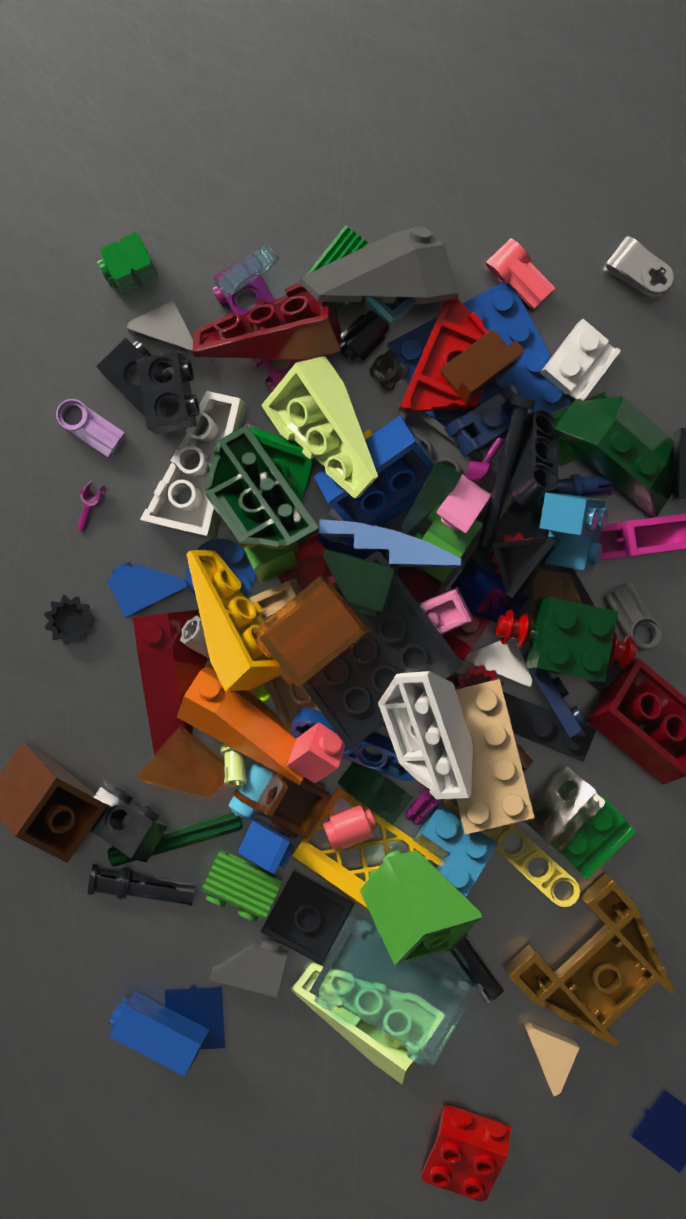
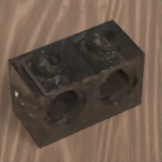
[524,766,606,854]

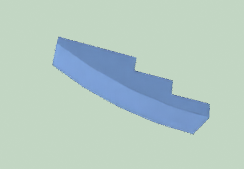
[319,519,465,569]

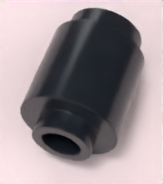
[341,310,389,362]

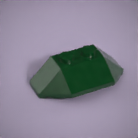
[552,396,674,518]
[205,425,320,549]

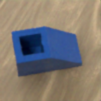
[238,818,294,874]

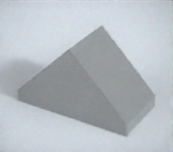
[127,300,194,355]

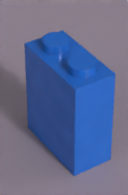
[108,992,210,1076]

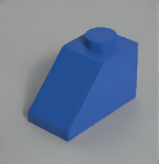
[107,562,189,618]

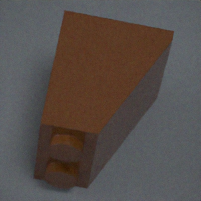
[0,742,108,863]

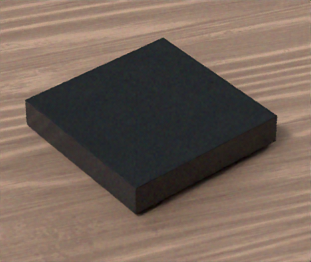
[261,870,355,965]

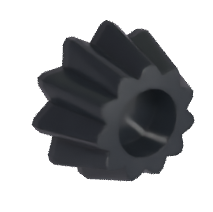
[44,595,95,645]

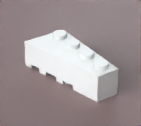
[140,391,248,539]

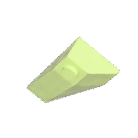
[261,356,378,498]
[291,962,446,1085]

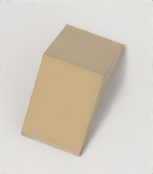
[524,1022,579,1096]

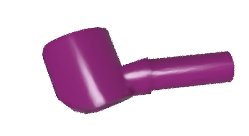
[465,437,504,482]
[77,481,106,531]

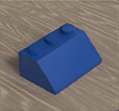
[314,416,447,527]

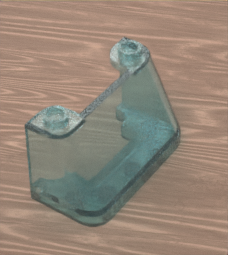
[309,914,478,1066]

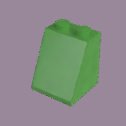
[359,850,482,965]

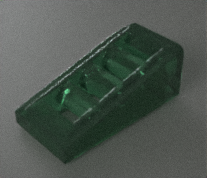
[400,461,462,534]

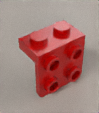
[421,1104,512,1202]

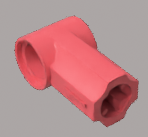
[485,239,555,310]

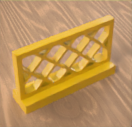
[290,787,442,913]

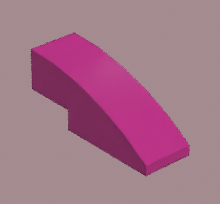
[598,513,686,561]

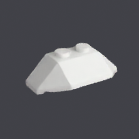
[378,671,473,799]

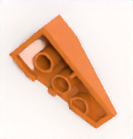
[177,663,304,785]

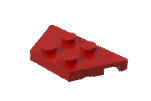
[398,294,489,412]

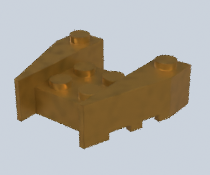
[504,873,675,1047]

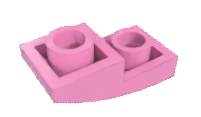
[436,475,491,533]

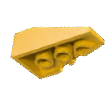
[186,550,291,691]

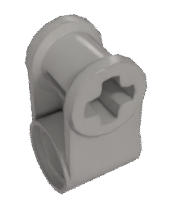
[605,236,674,298]

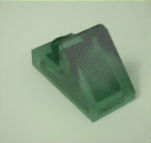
[337,762,414,825]

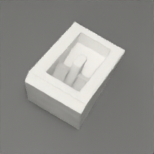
[464,639,533,687]

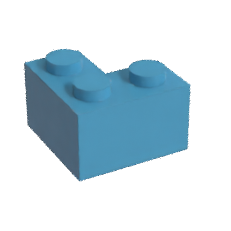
[539,493,608,570]
[413,805,498,897]

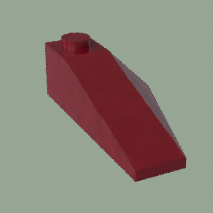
[192,283,341,359]
[133,610,207,756]

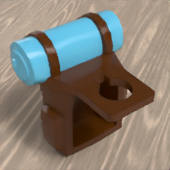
[228,760,330,839]

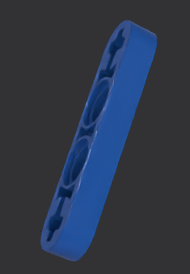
[290,708,415,781]

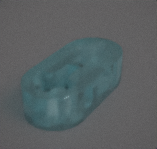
[215,243,279,297]

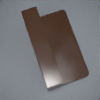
[440,330,525,404]

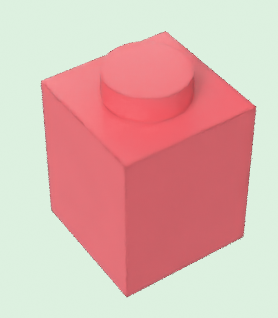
[287,722,346,784]

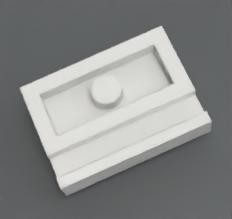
[540,319,621,402]

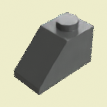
[209,940,288,998]

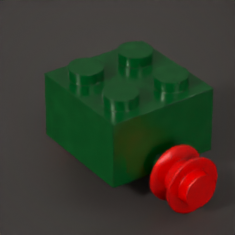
[496,597,637,682]

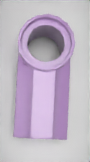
[56,399,125,458]

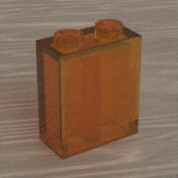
[253,576,370,688]

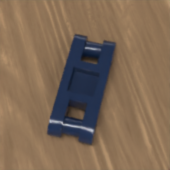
[444,383,535,458]

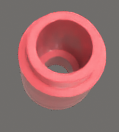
[323,805,377,850]

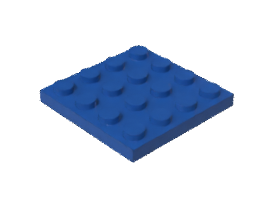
[387,281,575,452]

